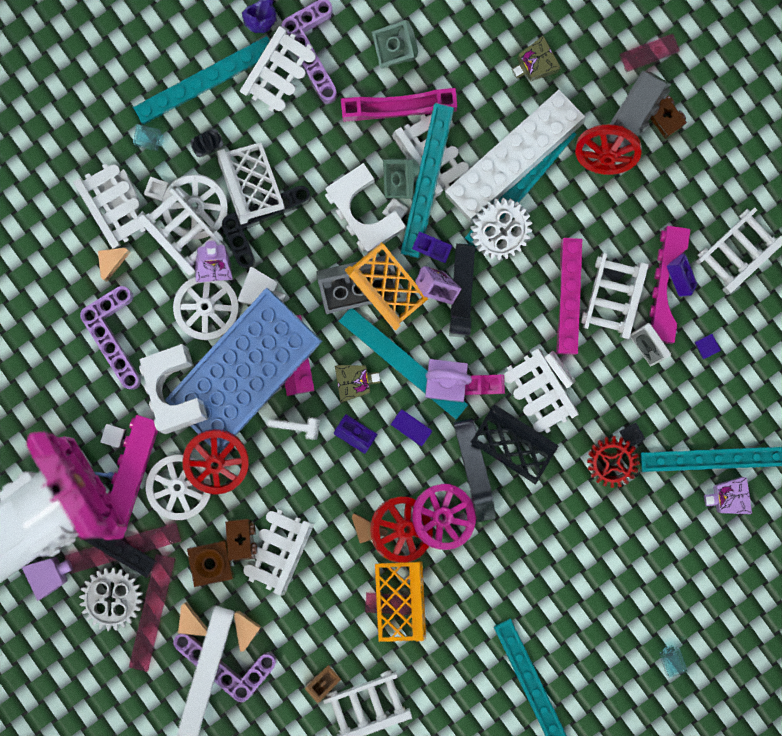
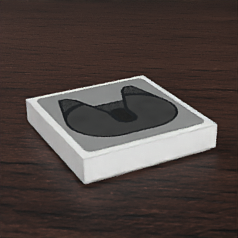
[630,323,671,367]

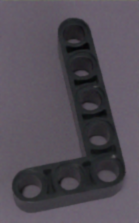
[222,186,311,269]
[449,243,475,338]
[453,418,496,523]

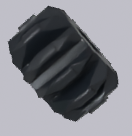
[190,129,224,157]

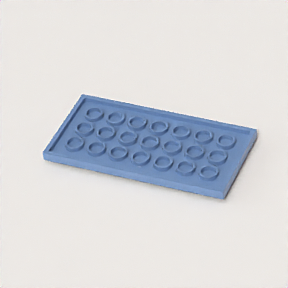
[165,288,322,453]

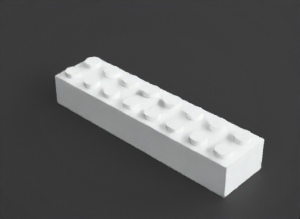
[445,90,585,224]

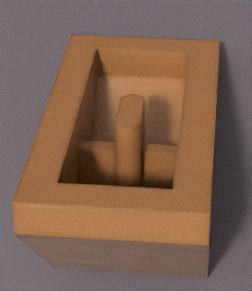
[352,513,388,543]
[305,665,341,703]

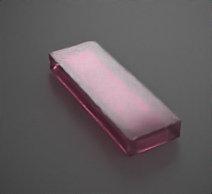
[619,34,680,73]
[365,592,412,615]

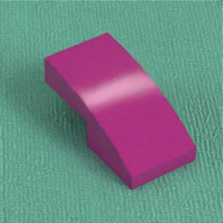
[465,374,505,395]

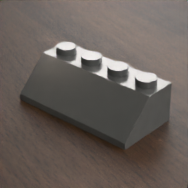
[607,71,671,148]
[316,255,400,314]

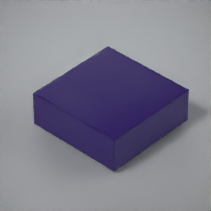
[694,334,721,359]

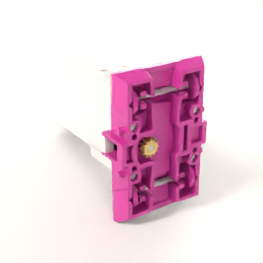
[0,432,127,583]

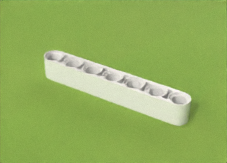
[177,606,234,736]

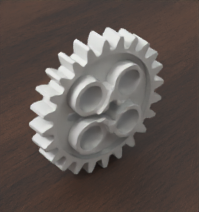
[470,198,532,260]
[79,567,143,631]

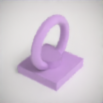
[425,359,472,402]

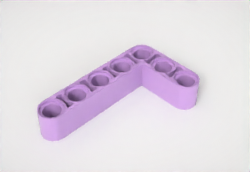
[282,0,337,104]
[80,286,141,390]
[173,633,277,702]

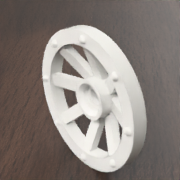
[162,174,227,239]
[173,277,239,340]
[146,455,212,520]

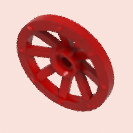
[575,125,642,175]
[182,429,249,494]
[370,497,433,563]

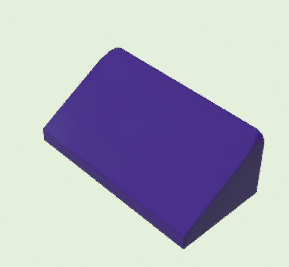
[667,253,697,297]
[390,409,432,447]
[333,414,378,454]

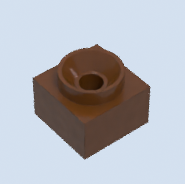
[187,540,235,587]

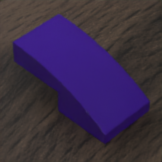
[412,231,452,263]

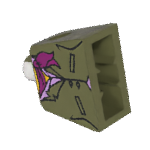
[512,36,561,82]
[335,365,380,402]

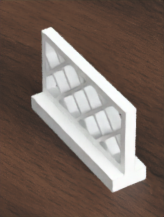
[217,143,285,225]
[267,418,320,440]

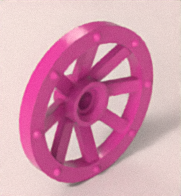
[412,484,476,550]

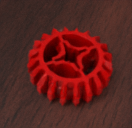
[587,436,640,488]

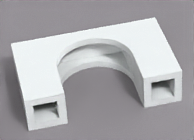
[325,163,406,253]
[139,344,208,434]

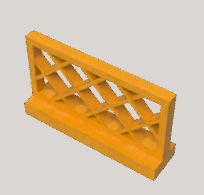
[345,242,428,330]
[375,561,426,642]

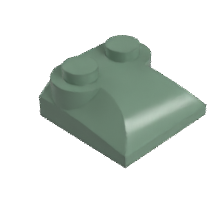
[372,20,418,69]
[383,159,420,199]

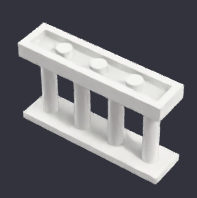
[137,186,224,276]
[696,208,782,295]
[581,253,649,339]
[323,670,412,736]

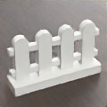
[239,26,316,112]
[392,114,469,199]
[73,164,146,249]
[504,348,579,433]
[244,509,314,596]

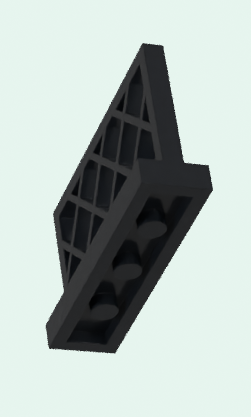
[471,404,559,485]

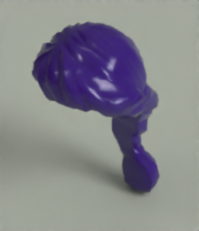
[242,0,277,34]

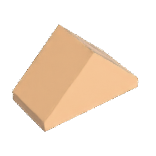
[98,248,131,282]
[178,601,208,636]
[234,611,261,652]

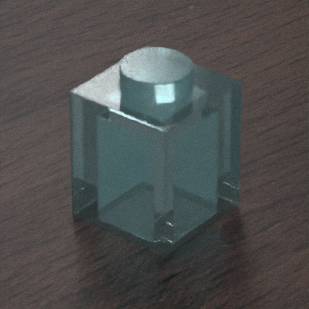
[133,125,164,151]
[659,645,688,678]

